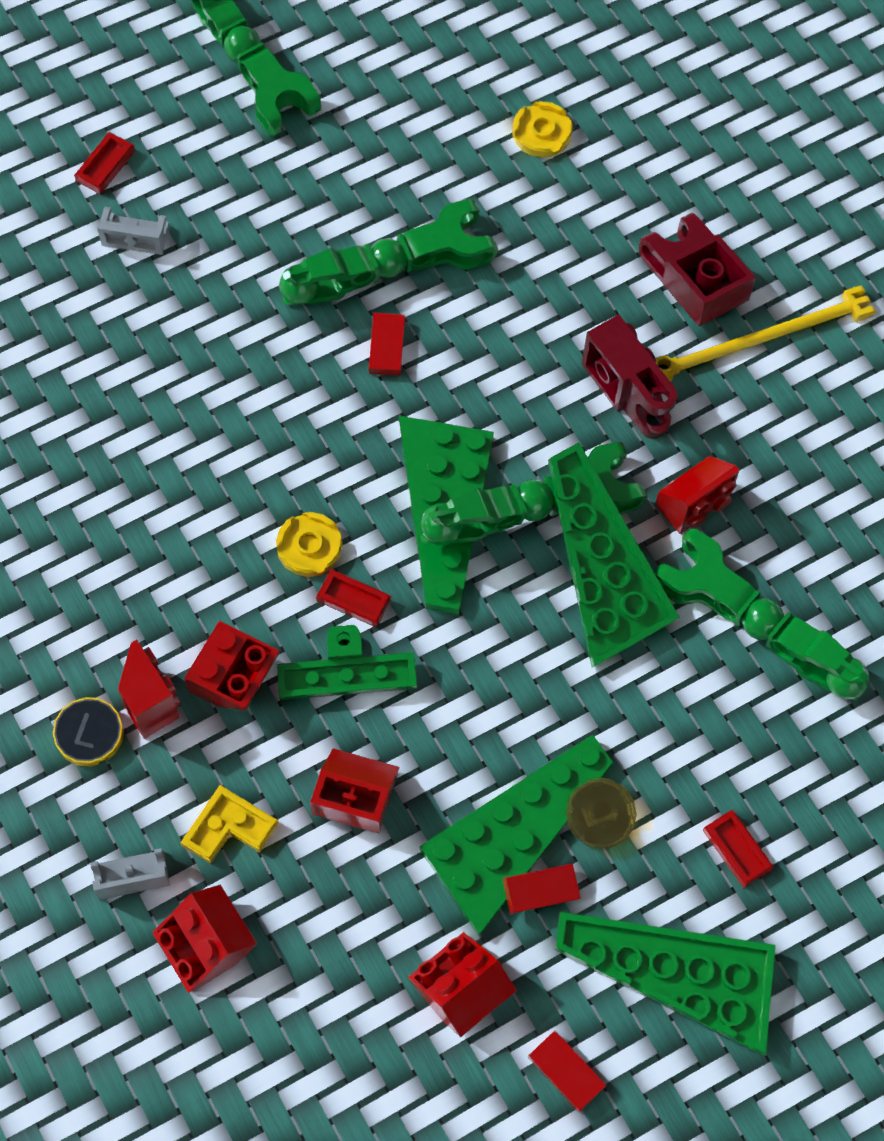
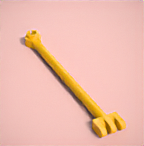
[656,285,877,382]

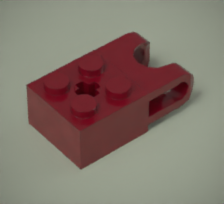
[639,213,756,326]
[582,314,677,439]

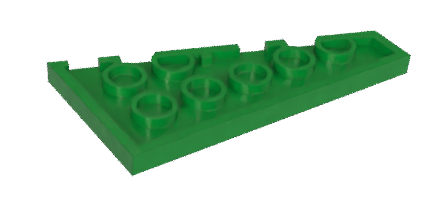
[398,415,494,614]
[548,442,680,668]
[419,734,613,937]
[555,912,776,1056]

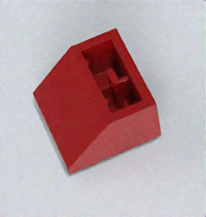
[655,456,740,534]
[184,620,280,711]
[118,639,181,739]
[310,748,400,834]
[152,884,257,993]
[408,932,517,1038]

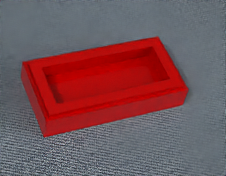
[74,132,136,195]
[369,313,405,376]
[316,569,391,628]
[702,809,774,889]
[502,863,581,914]
[528,1030,606,1113]

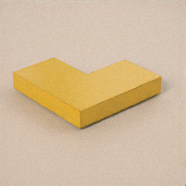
[180,785,279,864]

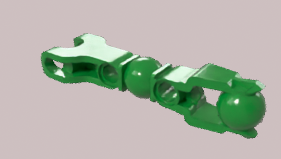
[191,0,321,137]
[279,199,499,305]
[420,442,648,546]
[653,529,870,700]

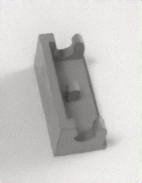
[97,207,170,255]
[90,848,170,900]

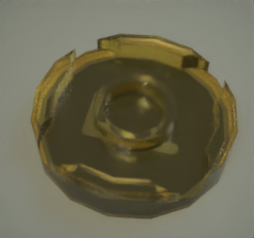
[566,778,637,849]

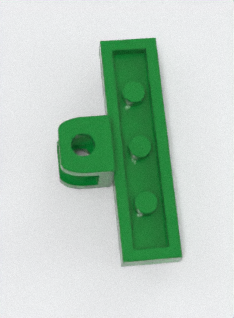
[277,625,417,700]

